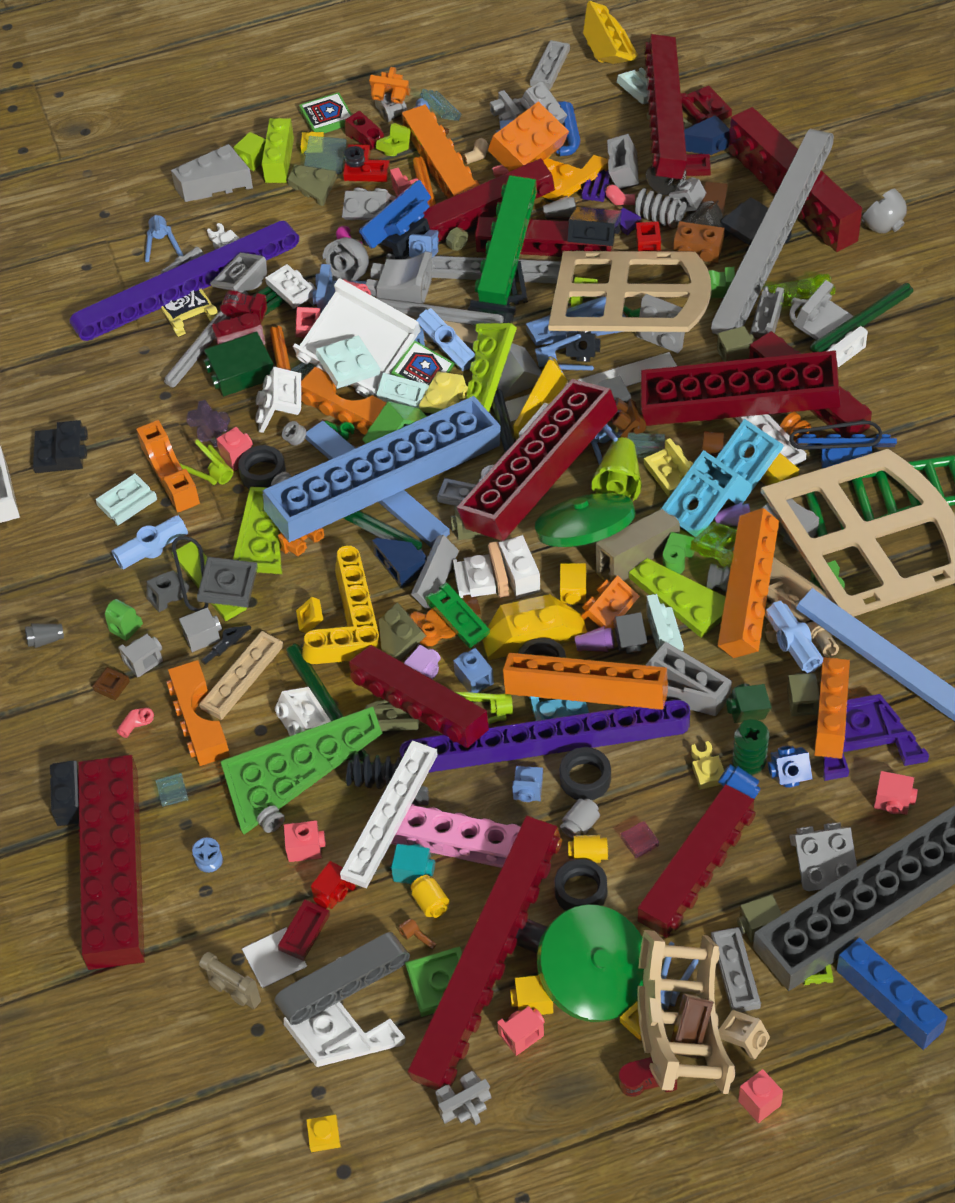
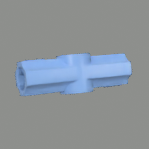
[416,308,475,371]
[112,515,188,569]
[765,601,823,673]

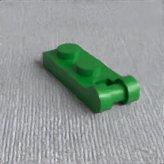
[425,582,490,649]

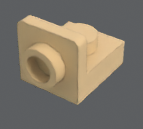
[719,1010,770,1059]

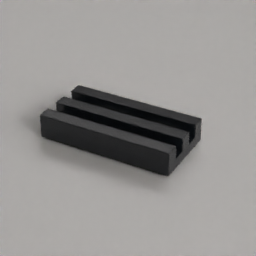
[507,261,528,306]

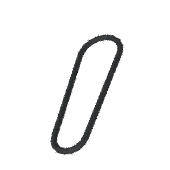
[789,420,882,450]
[172,536,208,612]

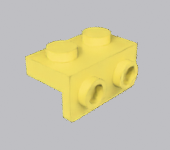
[419,371,468,414]
[644,438,693,497]

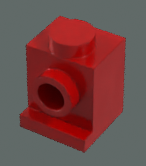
[636,221,661,252]
[311,861,356,909]

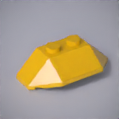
[583,1,638,64]
[513,356,568,441]
[482,594,587,660]

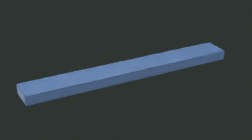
[305,421,450,548]
[796,588,955,721]

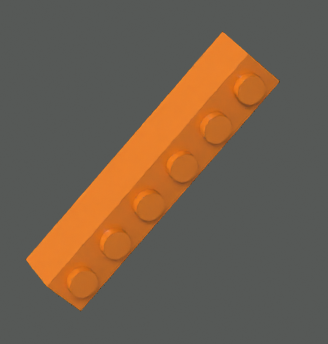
[402,104,480,199]
[718,508,779,658]
[503,653,668,710]

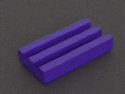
[582,169,611,202]

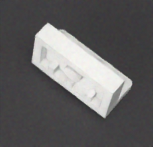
[265,264,316,308]
[275,687,331,736]

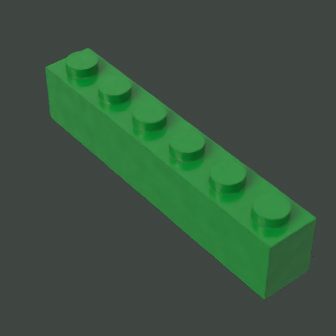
[475,175,537,305]

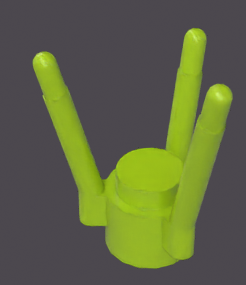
[179,439,234,485]
[455,692,513,725]

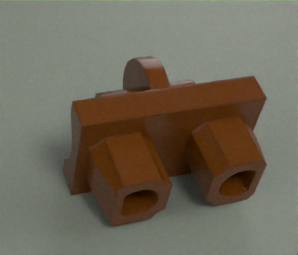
[611,397,646,438]

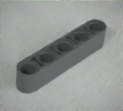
[274,932,410,1025]

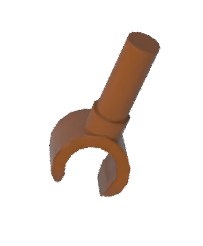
[399,919,437,950]

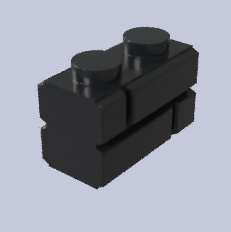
[50,760,79,826]

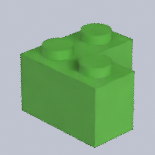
[362,401,427,444]

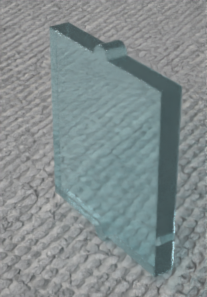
[304,136,347,174]

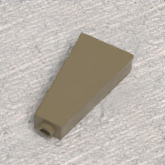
[596,509,680,581]

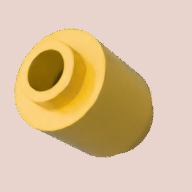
[568,835,608,863]
[410,875,449,918]

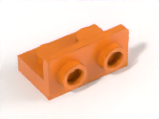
[581,575,640,630]

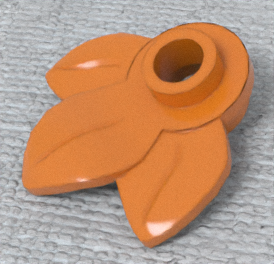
[410,609,456,647]

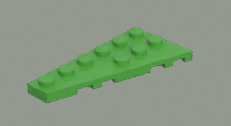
[221,707,383,834]

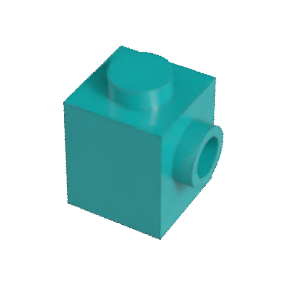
[391,844,435,884]

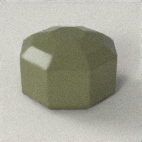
[446,227,468,251]

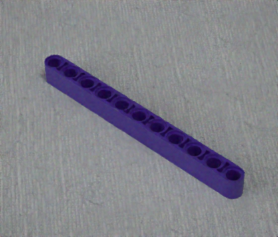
[70,221,299,341]
[400,700,690,773]

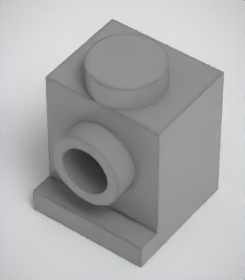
[669,177,706,212]
[119,634,163,678]

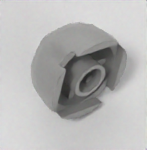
[862,188,907,234]
[323,237,369,281]

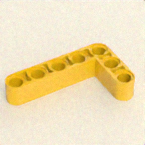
[302,546,379,664]

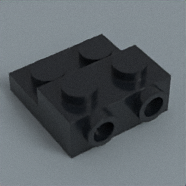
[33,420,88,473]

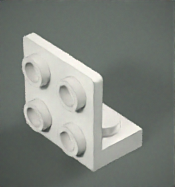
[256,367,301,433]

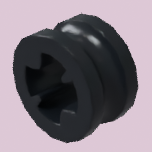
[344,146,365,168]

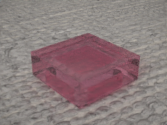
[621,821,659,859]

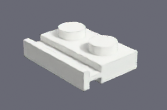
[453,554,496,598]

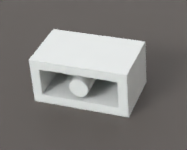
[499,535,541,599]

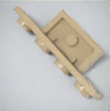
[767,557,831,622]

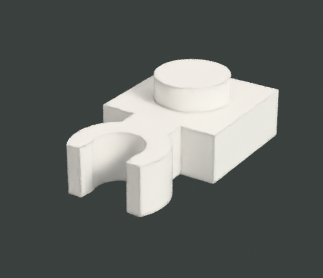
[207,223,240,249]

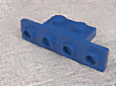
[359,180,431,248]
[796,434,897,469]

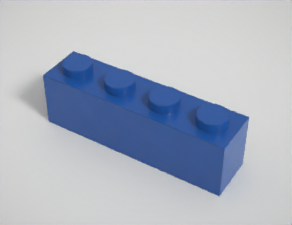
[837,937,948,1050]

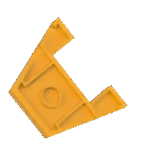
[541,155,609,201]

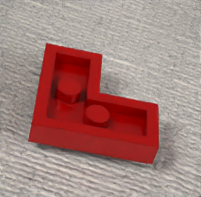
[343,144,390,182]

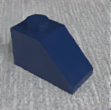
[684,115,730,155]
[372,538,427,588]

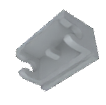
[750,286,784,339]

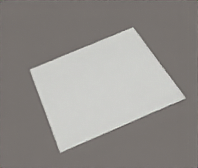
[242,927,307,988]

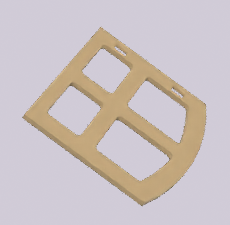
[548,251,711,332]
[761,449,955,617]

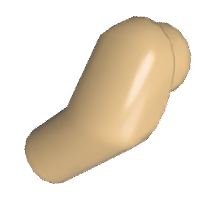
[463,138,489,165]

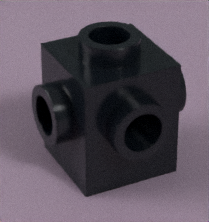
[566,331,601,362]

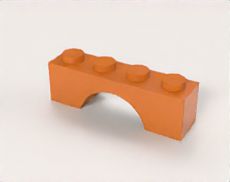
[301,367,387,435]
[136,420,200,513]
[814,657,850,759]
[166,660,230,766]

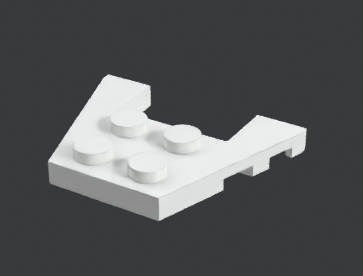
[284,957,405,1067]

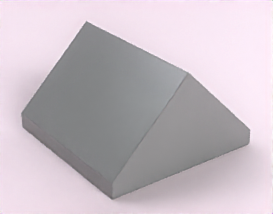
[497,343,542,398]

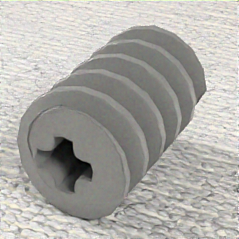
[635,188,687,228]

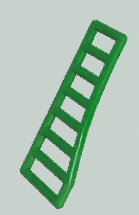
[805,455,955,537]

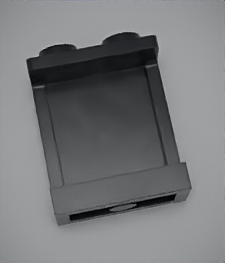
[720,197,792,245]
[568,207,622,246]
[359,217,430,259]

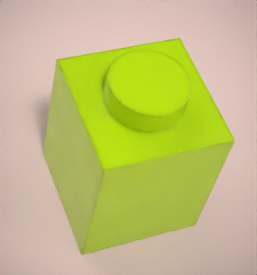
[234,132,266,171]

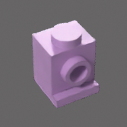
[404,645,441,679]

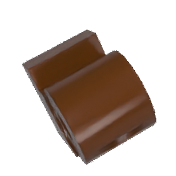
[702,432,724,458]

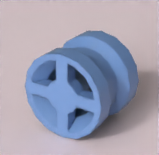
[192,838,223,873]

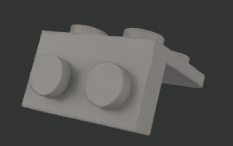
[342,188,396,220]
[789,822,857,891]

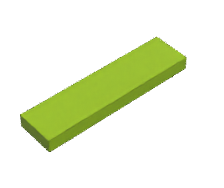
[172,542,247,621]

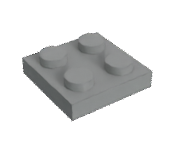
[637,294,685,353]

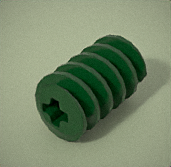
[732,719,769,775]

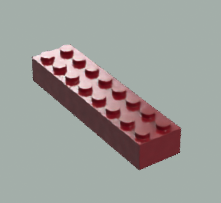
[728,107,862,252]
[641,350,841,426]
[456,379,618,541]
[78,755,145,970]

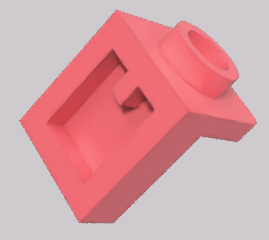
[390,168,418,197]

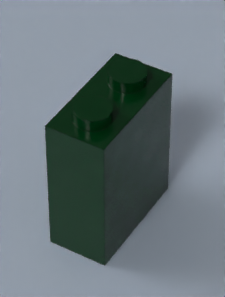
[203,332,274,397]

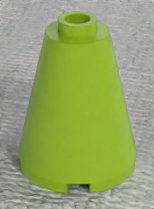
[592,437,642,501]

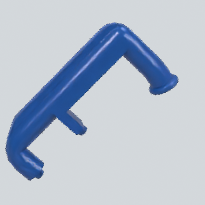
[556,101,580,156]

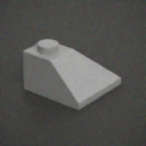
[210,253,267,291]

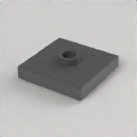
[197,557,258,608]

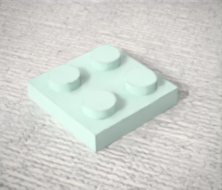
[316,335,381,388]

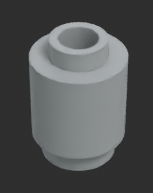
[560,799,600,839]

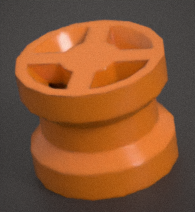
[780,412,811,442]

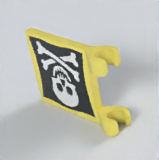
[160,289,217,337]

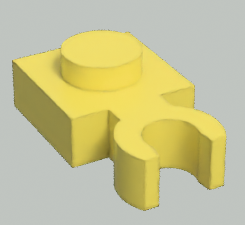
[691,741,724,790]

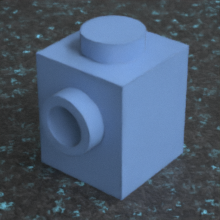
[453,648,494,693]

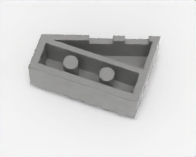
[171,144,253,202]
[646,642,732,716]

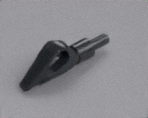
[201,625,252,665]

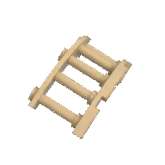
[638,930,735,1094]

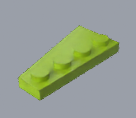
[629,558,726,638]

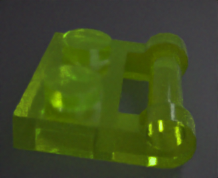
[690,522,737,567]

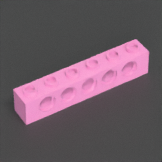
[391,804,521,868]

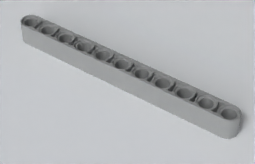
[711,129,834,335]

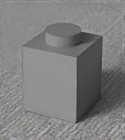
[179,607,222,652]

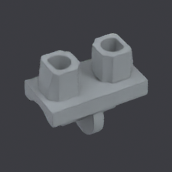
[490,90,526,122]
[436,1071,491,1125]

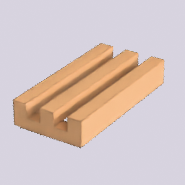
[488,541,509,598]

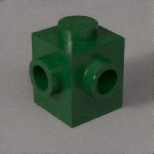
[726,684,772,723]

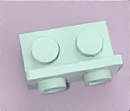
[646,594,684,651]

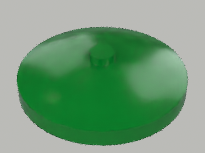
[535,492,635,547]
[537,905,644,1022]

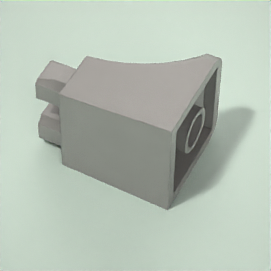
[366,251,432,304]

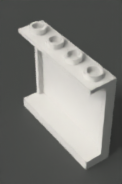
[293,278,421,398]

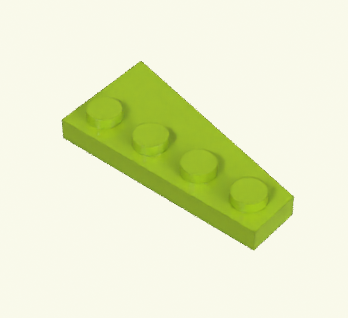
[466,323,517,412]
[233,487,282,574]

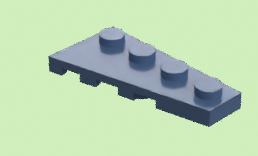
[526,297,625,346]

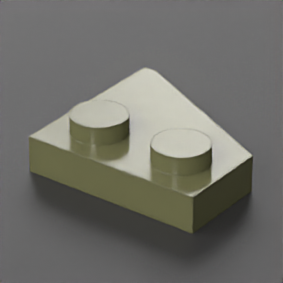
[288,165,337,206]
[379,602,427,661]
[365,700,419,731]

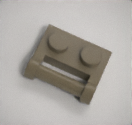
[199,952,261,1009]

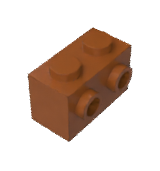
[674,221,724,263]

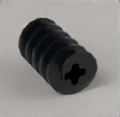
[346,752,401,789]

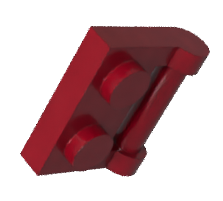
[681,85,732,124]

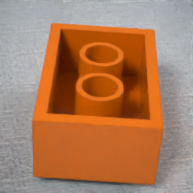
[488,101,569,172]

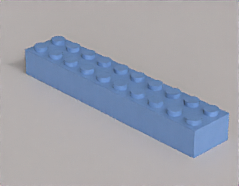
[263,396,501,542]

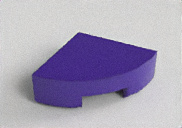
[620,208,641,235]

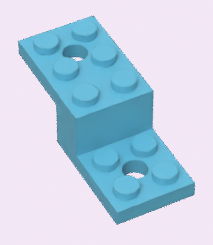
[661,419,784,539]

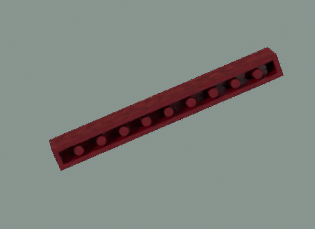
[644,34,687,179]
[408,815,562,1091]

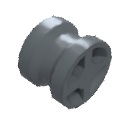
[707,564,731,592]

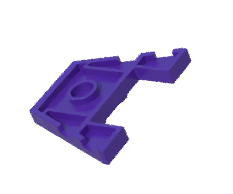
[823,694,929,781]

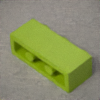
[262,118,294,183]

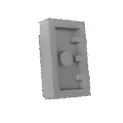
[794,280,853,340]

